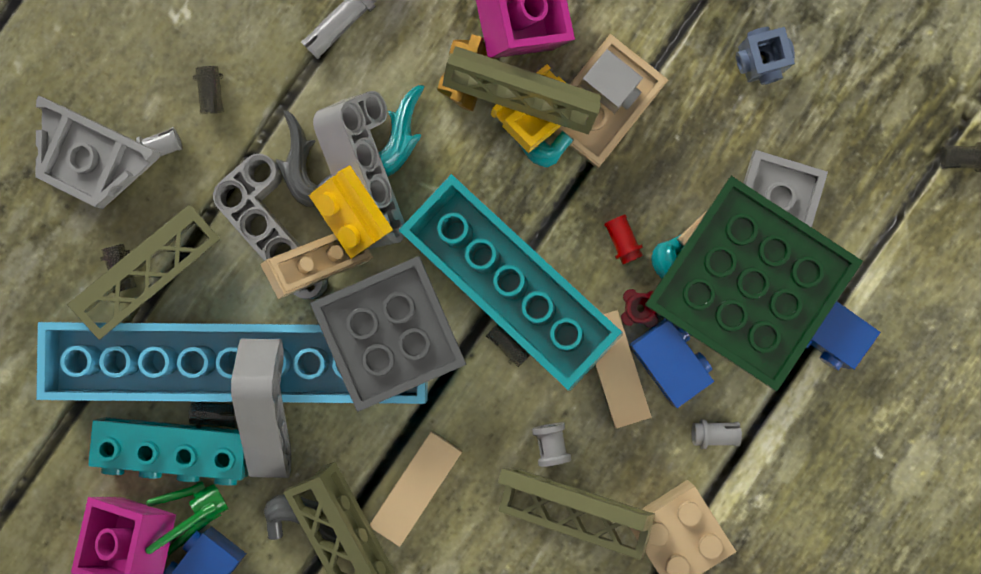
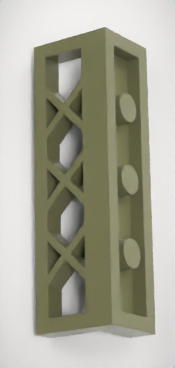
[442,46,602,135]
[66,204,220,340]
[283,462,396,574]
[498,467,655,560]

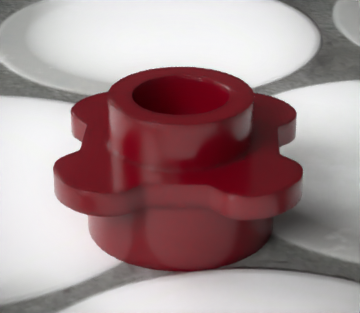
[621,289,658,328]

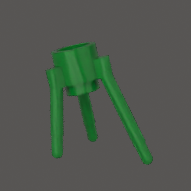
[145,481,229,556]

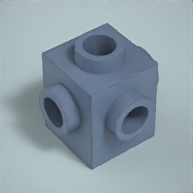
[736,27,795,85]

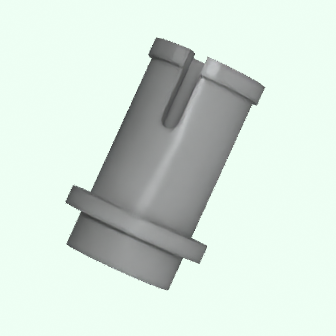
[136,127,183,157]
[691,419,742,449]

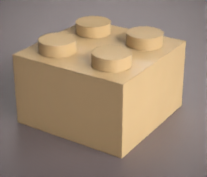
[629,480,736,574]

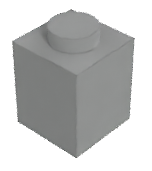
[580,49,643,114]

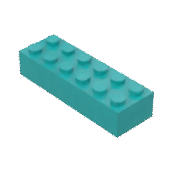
[399,174,623,391]

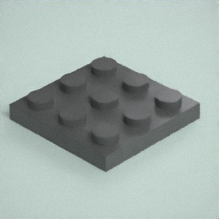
[310,256,466,412]

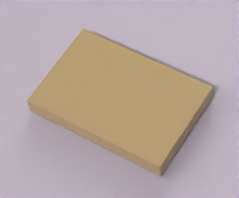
[553,34,668,169]

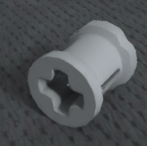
[532,422,572,467]

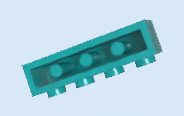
[88,417,249,486]

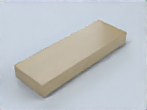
[260,233,373,299]
[595,310,652,429]
[369,430,462,547]

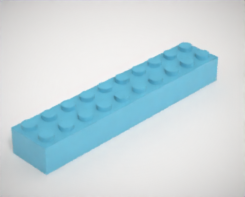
[36,322,428,404]

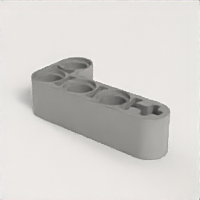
[313,91,405,249]
[213,154,328,299]
[231,339,291,478]

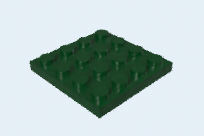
[645,175,863,391]

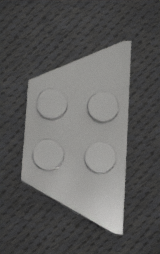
[35,95,161,209]

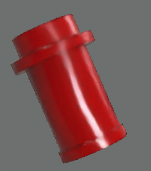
[604,214,643,265]

